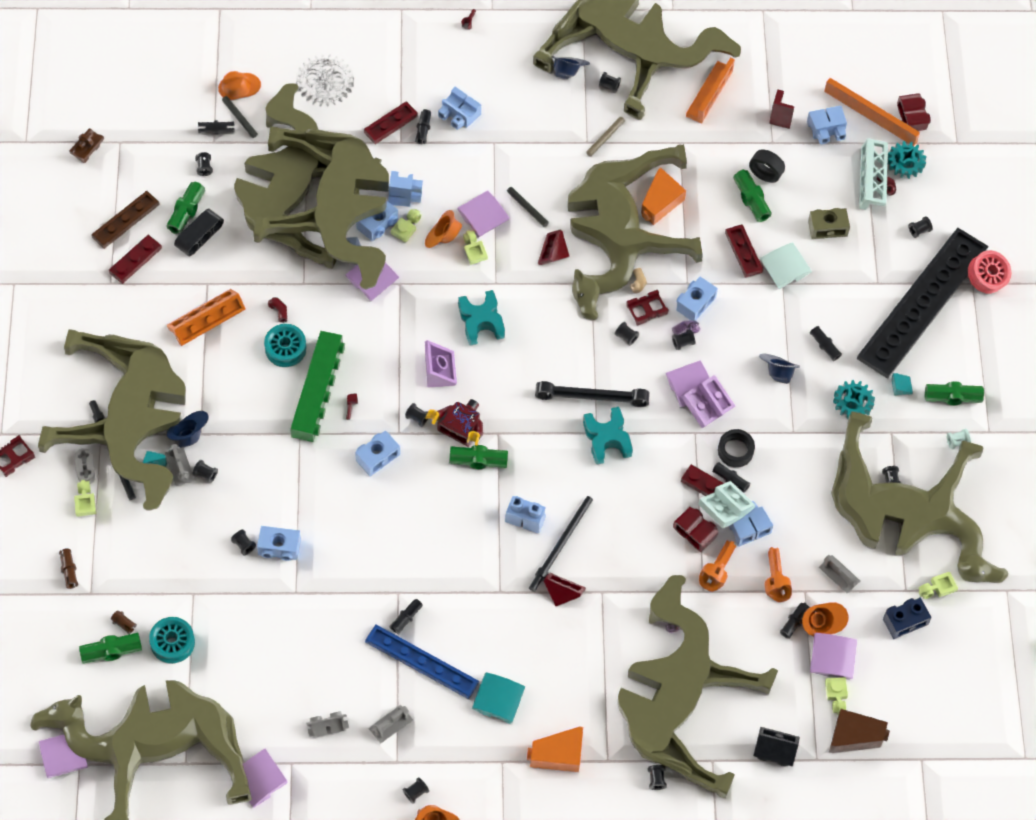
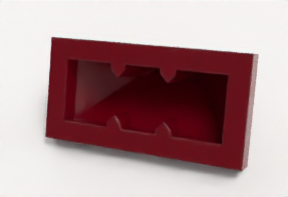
[537,229,570,265]
[544,572,586,607]

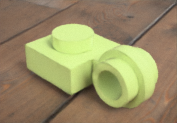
[391,209,422,243]
[463,230,488,265]
[74,480,96,517]
[918,572,958,599]
[825,677,848,715]

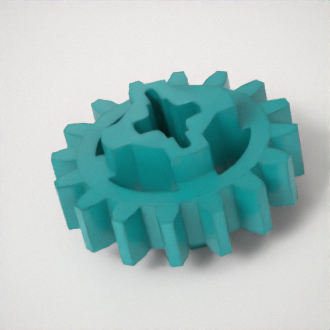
[887,141,927,179]
[833,380,875,419]

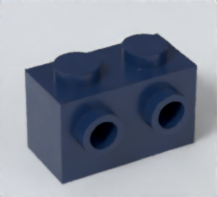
[882,597,932,640]

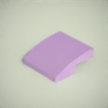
[457,190,510,238]
[345,262,400,301]
[665,360,710,408]
[681,375,736,428]
[810,633,857,680]
[39,734,88,779]
[243,748,288,808]

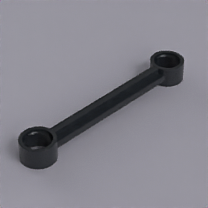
[535,381,650,407]

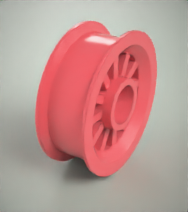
[968,250,1012,294]

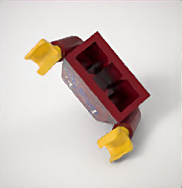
[425,399,483,447]

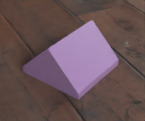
[424,340,457,387]

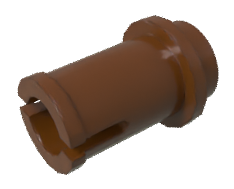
[111,610,137,634]

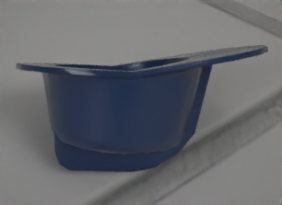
[552,56,590,79]
[759,353,800,384]
[167,411,209,448]

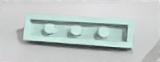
[859,138,888,210]

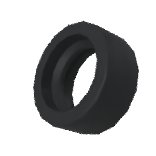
[749,149,786,183]
[718,429,755,468]

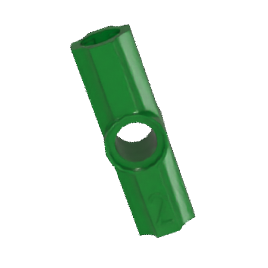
[733,169,772,222]
[166,181,206,235]
[924,381,984,406]
[449,445,508,470]
[79,632,142,664]

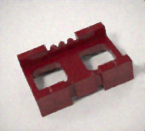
[626,289,669,326]
[0,435,36,477]

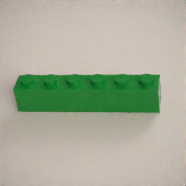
[290,330,346,442]

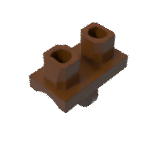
[69,128,104,163]

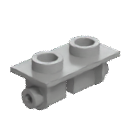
[165,444,195,486]
[819,554,861,594]
[368,704,413,744]
[306,711,349,738]

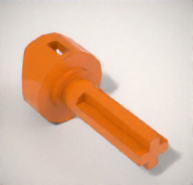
[699,540,736,592]
[764,547,792,602]

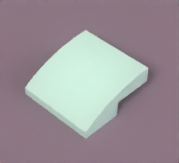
[759,242,812,290]
[698,481,755,528]

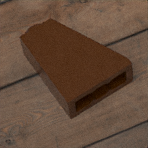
[829,709,890,753]

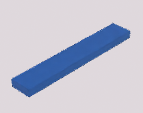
[365,624,479,699]

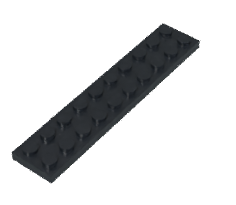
[857,227,989,379]

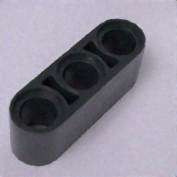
[174,208,224,257]

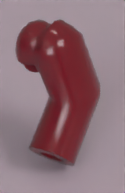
[876,172,897,196]
[268,297,288,323]

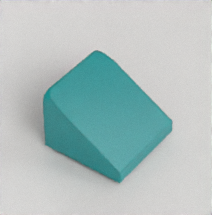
[891,373,913,396]
[143,451,167,467]

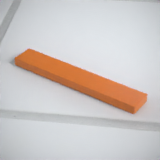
[824,78,920,146]

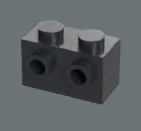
[753,726,800,767]

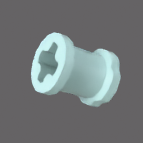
[946,428,971,450]

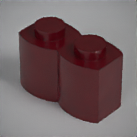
[897,93,931,131]
[673,507,719,552]

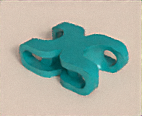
[458,290,505,346]
[583,407,633,465]

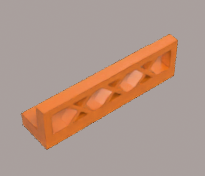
[686,57,735,124]
[166,288,246,346]

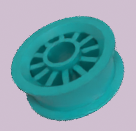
[264,324,307,367]
[149,617,195,664]

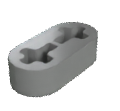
[75,448,95,484]

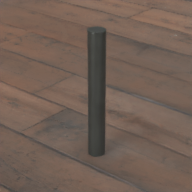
[222,96,258,138]
[507,186,549,227]

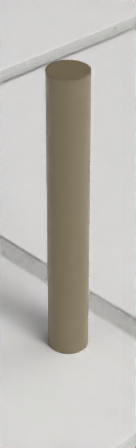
[586,116,625,157]

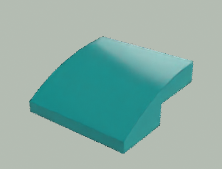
[472,672,526,724]

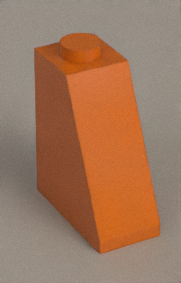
[641,168,686,225]
[527,726,583,772]

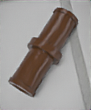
[59,548,79,589]

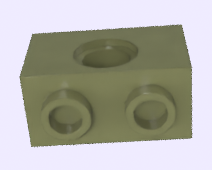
[808,208,850,240]

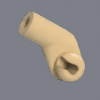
[630,268,647,293]

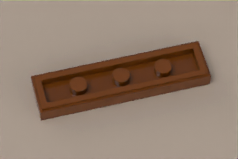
[91,191,160,249]

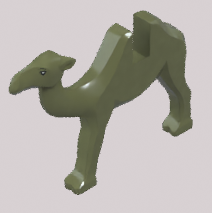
[533,0,741,120]
[234,83,382,269]
[253,126,389,290]
[567,144,703,320]
[38,329,186,511]
[831,411,1009,583]
[617,575,778,799]
[30,680,252,820]

